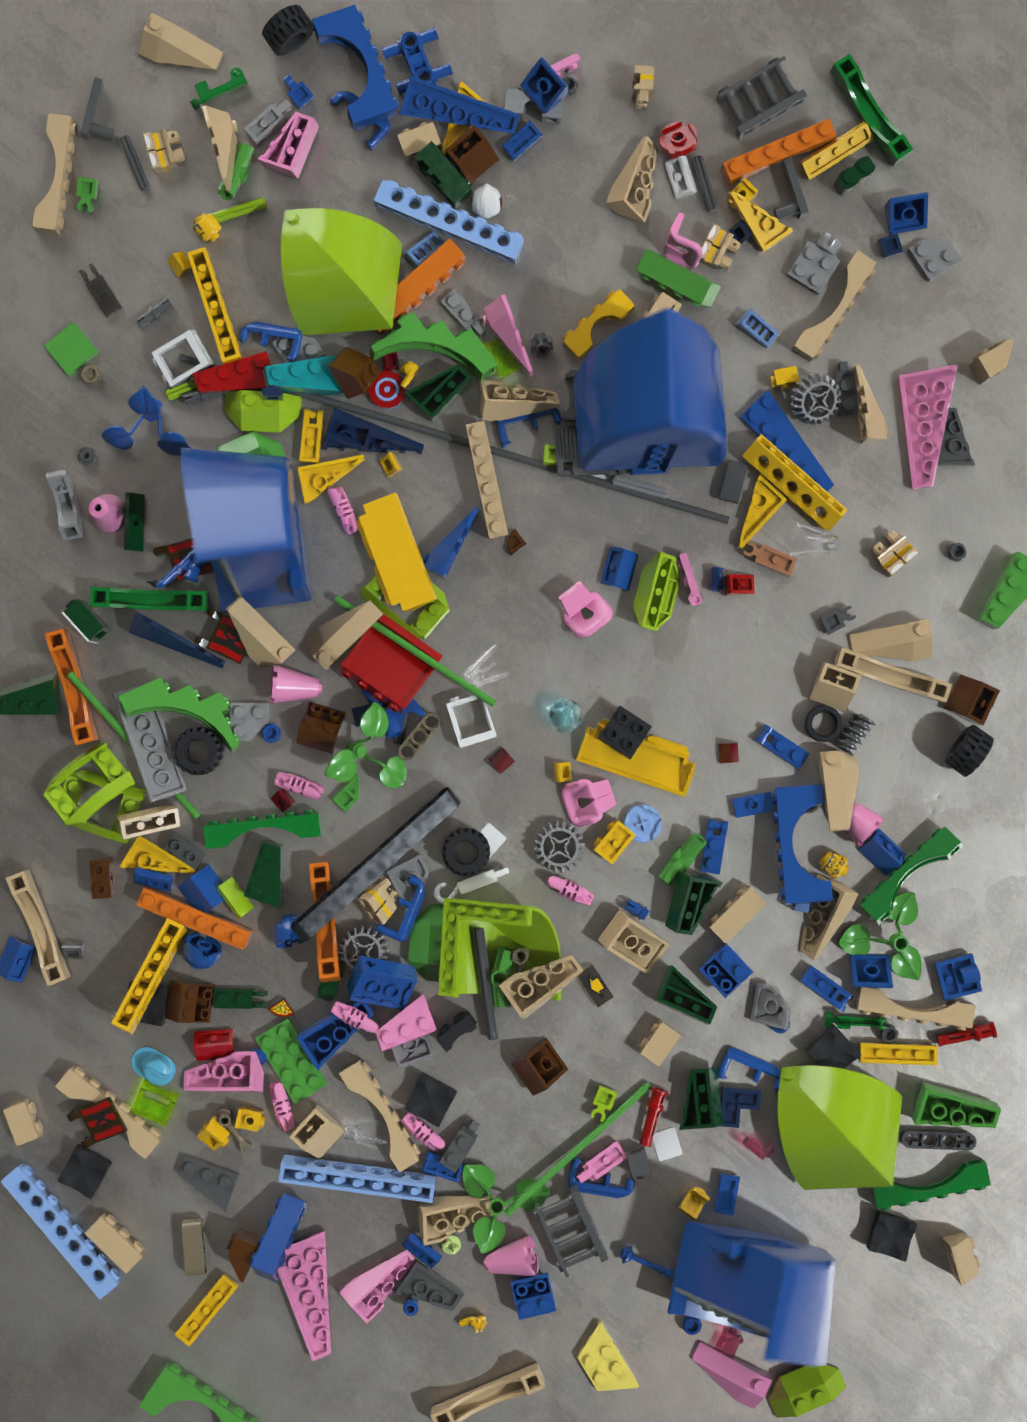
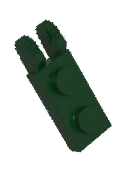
[213,988,268,1009]

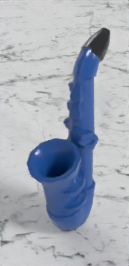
[147,549,206,588]

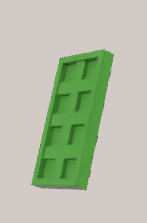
[255,1018,328,1104]

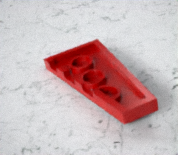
[193,351,271,393]

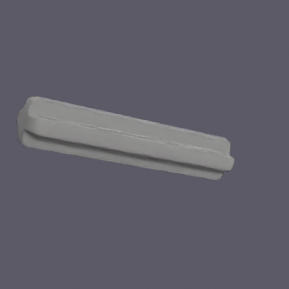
[612,475,668,499]

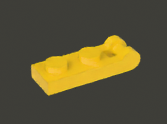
[299,409,324,464]

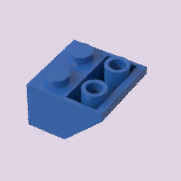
[699,942,753,998]
[510,1272,557,1320]

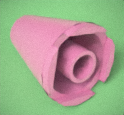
[89,494,125,532]
[269,665,322,703]
[846,801,885,847]
[483,1236,539,1276]

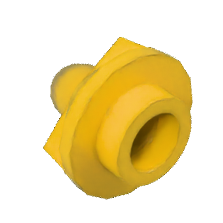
[400,362,419,389]
[459,1315,487,1333]

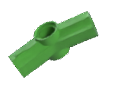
[218,143,255,201]
[658,832,707,886]
[491,947,514,1007]

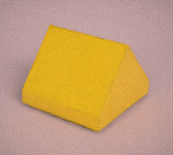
[167,251,192,278]
[379,452,403,477]
[553,762,572,782]

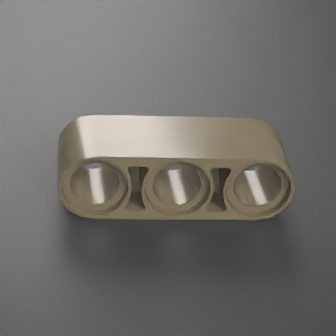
[398,713,441,760]
[182,1218,207,1276]

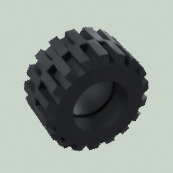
[262,4,314,56]
[945,724,994,777]
[173,727,224,775]
[442,827,490,877]

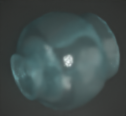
[549,698,582,733]

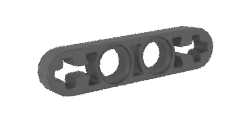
[900,1129,977,1151]

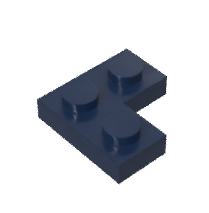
[721,1087,761,1128]

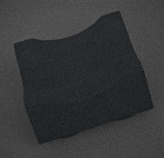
[598,706,652,759]
[128,981,169,1026]
[437,1010,477,1052]
[805,1024,862,1069]
[404,1073,457,1128]
[57,1144,112,1199]
[866,1210,917,1262]

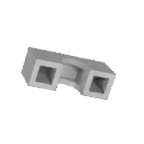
[504,87,564,125]

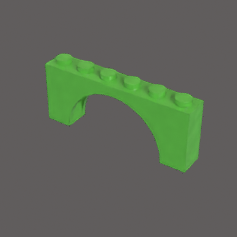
[139,1362,260,1422]

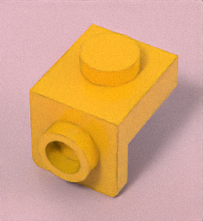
[678,1187,710,1220]

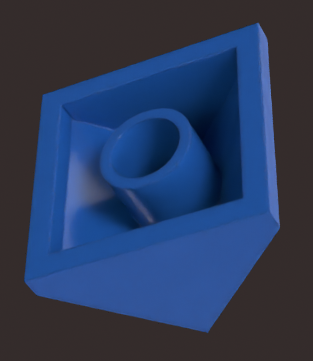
[520,57,568,114]
[884,192,928,234]
[178,864,224,913]
[849,954,893,988]

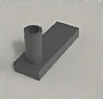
[80,77,115,141]
[774,157,809,220]

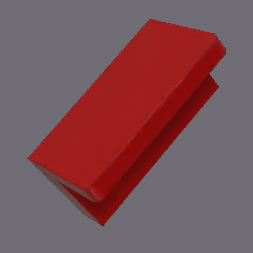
[193,1029,234,1061]

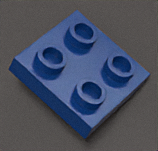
[934,953,982,1001]

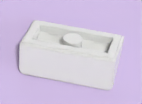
[664,156,698,199]

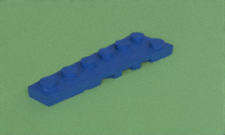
[399,76,521,134]
[740,390,834,492]

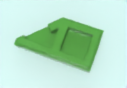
[332,774,359,813]

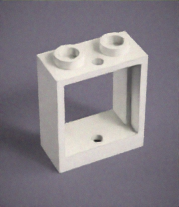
[152,330,214,387]
[446,693,497,748]

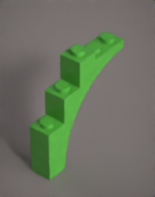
[369,312,498,381]
[118,677,240,753]

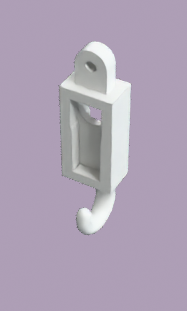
[434,867,510,904]

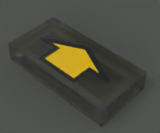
[577,964,614,1007]

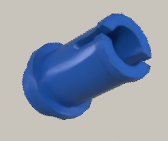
[709,567,725,592]
[624,899,649,921]
[403,1297,418,1316]

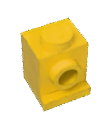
[727,178,758,210]
[769,366,800,390]
[235,1105,266,1132]
[197,1116,230,1151]

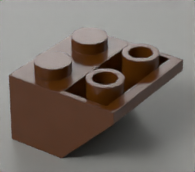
[445,125,500,184]
[944,674,1000,725]
[296,702,346,754]
[165,980,215,1023]

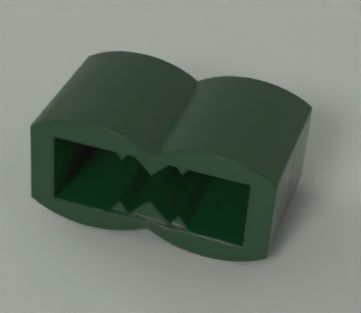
[833,156,876,196]
[317,962,346,1002]

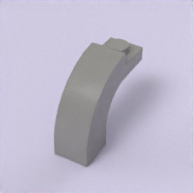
[46,469,83,541]

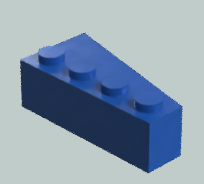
[297,1000,374,1071]
[250,1193,307,1283]

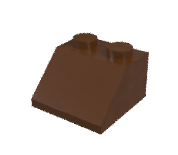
[328,347,381,399]
[511,1038,568,1096]
[227,1228,261,1282]

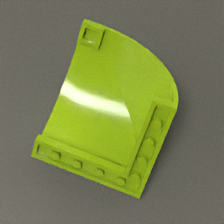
[281,208,402,336]
[438,898,562,1000]
[778,1065,902,1190]

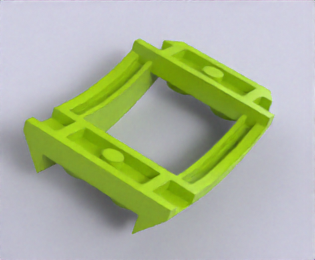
[359,575,450,639]
[43,742,135,825]
[63,769,145,844]

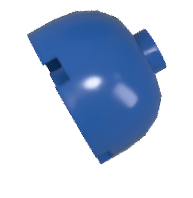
[273,914,313,948]
[182,932,222,969]

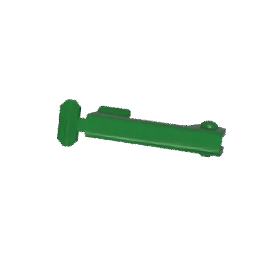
[191,67,248,110]
[825,1011,888,1030]

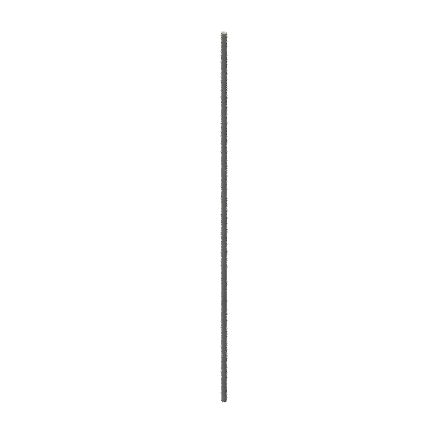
[179,354,730,524]

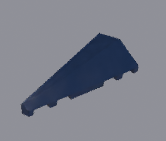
[321,407,424,454]
[129,612,226,669]

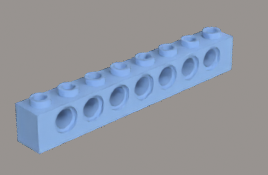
[374,180,524,264]
[279,1154,436,1203]
[0,1162,122,1300]

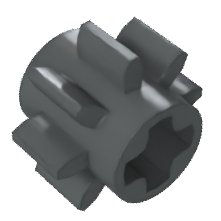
[529,332,553,357]

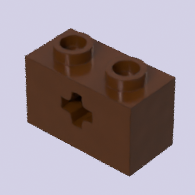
[89,858,116,899]

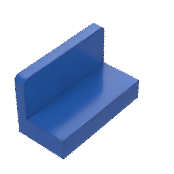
[601,547,638,591]
[859,829,907,875]
[0,936,36,983]

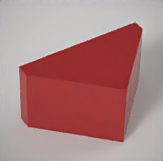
[724,574,755,596]

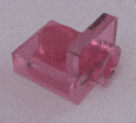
[742,1137,774,1160]
[715,1327,744,1358]

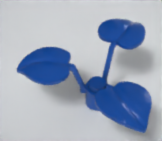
[102,386,191,456]

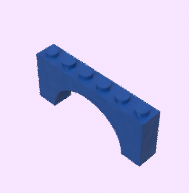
[312,5,399,131]
[772,784,833,905]

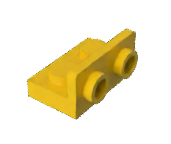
[593,820,636,865]

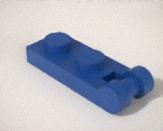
[755,724,810,770]
[700,818,728,875]
[800,965,854,1012]

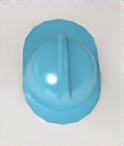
[132,1047,176,1085]

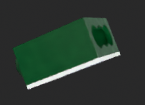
[62,599,112,644]

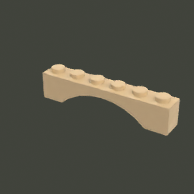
[32,113,77,235]
[791,250,877,362]
[466,421,508,539]
[833,647,952,703]
[6,869,71,986]
[855,987,976,1031]
[339,1059,421,1173]
[55,1066,163,1159]
[430,1362,545,1422]

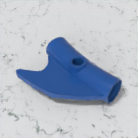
[361,690,425,738]

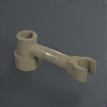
[512,946,529,973]
[217,1107,253,1155]

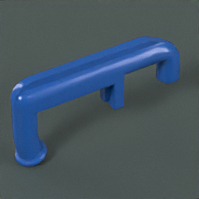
[330,91,391,151]
[238,322,303,362]
[495,408,562,449]
[374,875,425,942]
[718,1047,781,1092]
[568,1156,635,1198]

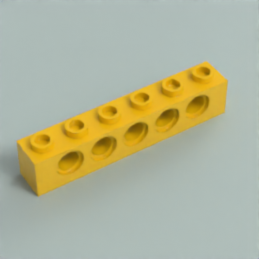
[187,247,243,364]
[742,434,847,532]
[111,918,187,1035]

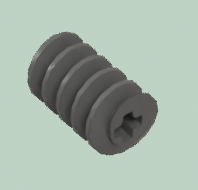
[835,713,876,756]

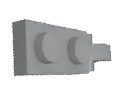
[243,99,293,145]
[440,289,486,337]

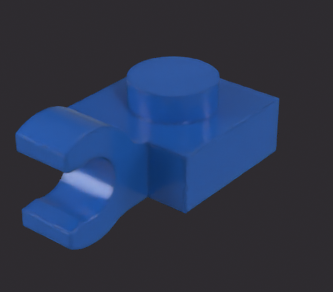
[283,74,315,110]

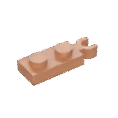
[743,542,797,577]

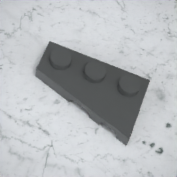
[937,408,975,466]
[178,1154,239,1211]
[395,1260,464,1311]

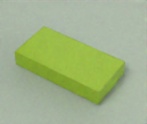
[216,877,255,919]

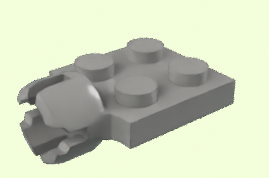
[787,232,841,295]

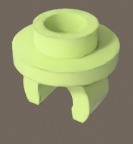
[442,1235,461,1255]

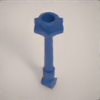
[620,1246,674,1278]

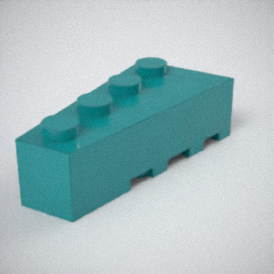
[263,355,346,397]

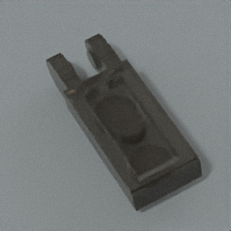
[79,263,123,318]

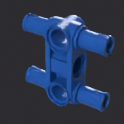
[381,27,453,95]

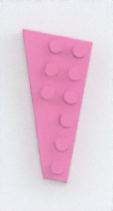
[899,365,958,490]
[278,1230,331,1361]

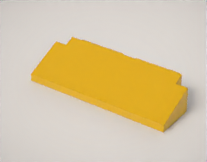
[357,493,437,611]
[576,719,696,797]

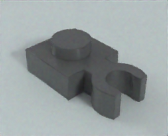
[819,606,856,635]

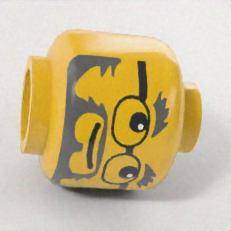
[193,213,222,243]
[819,850,849,879]

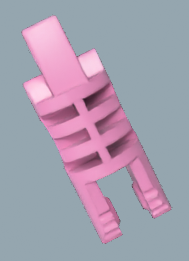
[328,487,359,535]
[274,772,324,800]
[546,876,594,906]
[331,1001,378,1033]
[268,1083,295,1132]
[401,1112,445,1152]

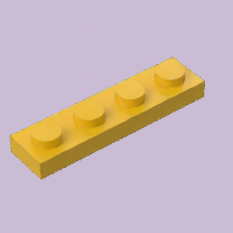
[799,122,874,180]
[859,1042,938,1066]
[174,1273,239,1347]

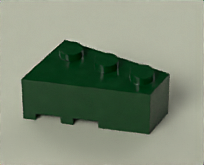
[415,141,472,209]
[404,364,472,422]
[0,670,61,715]
[244,840,283,908]
[665,871,723,935]
[654,965,718,1025]
[679,1067,723,1130]

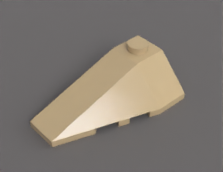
[606,136,658,223]
[852,365,889,444]
[226,595,295,668]
[305,600,383,670]
[849,619,932,661]
[818,751,859,832]
[800,874,858,960]
[416,1195,496,1246]

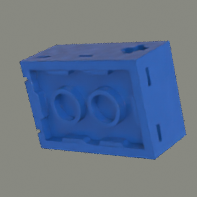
[347,956,417,1010]

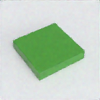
[44,322,99,376]

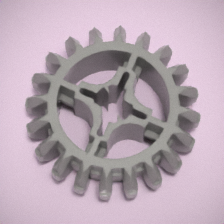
[790,372,841,425]
[534,821,585,873]
[338,925,389,974]

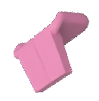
[663,212,703,269]
[559,581,613,638]
[561,779,617,827]

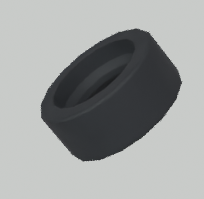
[804,706,843,742]

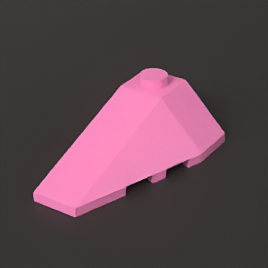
[482,294,533,377]
[183,1051,264,1092]
[339,1250,416,1324]
[692,1340,772,1409]

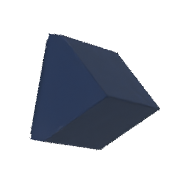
[729,220,753,246]

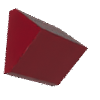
[381,352,399,371]
[718,743,739,763]
[489,747,515,774]
[271,788,296,812]

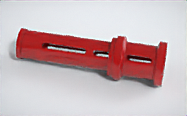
[936,1021,997,1047]
[639,1087,668,1147]

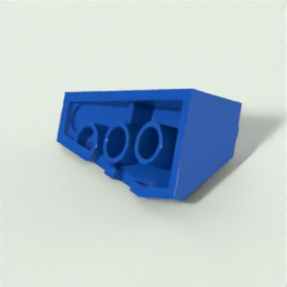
[423,507,479,579]

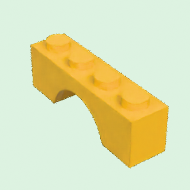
[563,289,635,361]

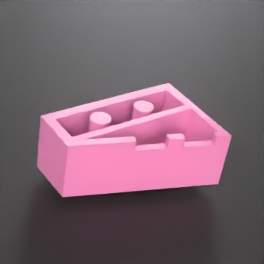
[258,112,319,179]
[374,994,437,1052]

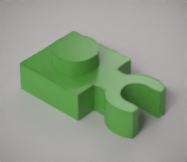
[76,177,99,213]

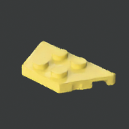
[577,1321,640,1391]

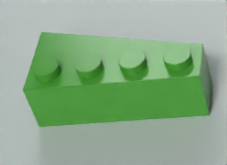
[636,249,721,307]
[976,551,1027,630]
[911,1082,1001,1128]

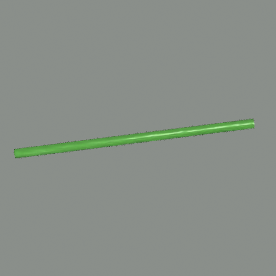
[333,595,496,707]
[67,671,201,820]
[504,1082,652,1217]

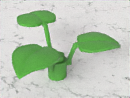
[324,702,407,788]
[839,892,922,980]
[463,1164,550,1253]

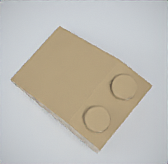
[598,909,670,975]

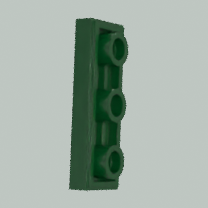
[124,492,144,552]

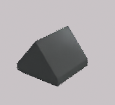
[62,941,85,959]

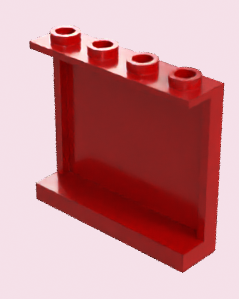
[338,614,443,714]

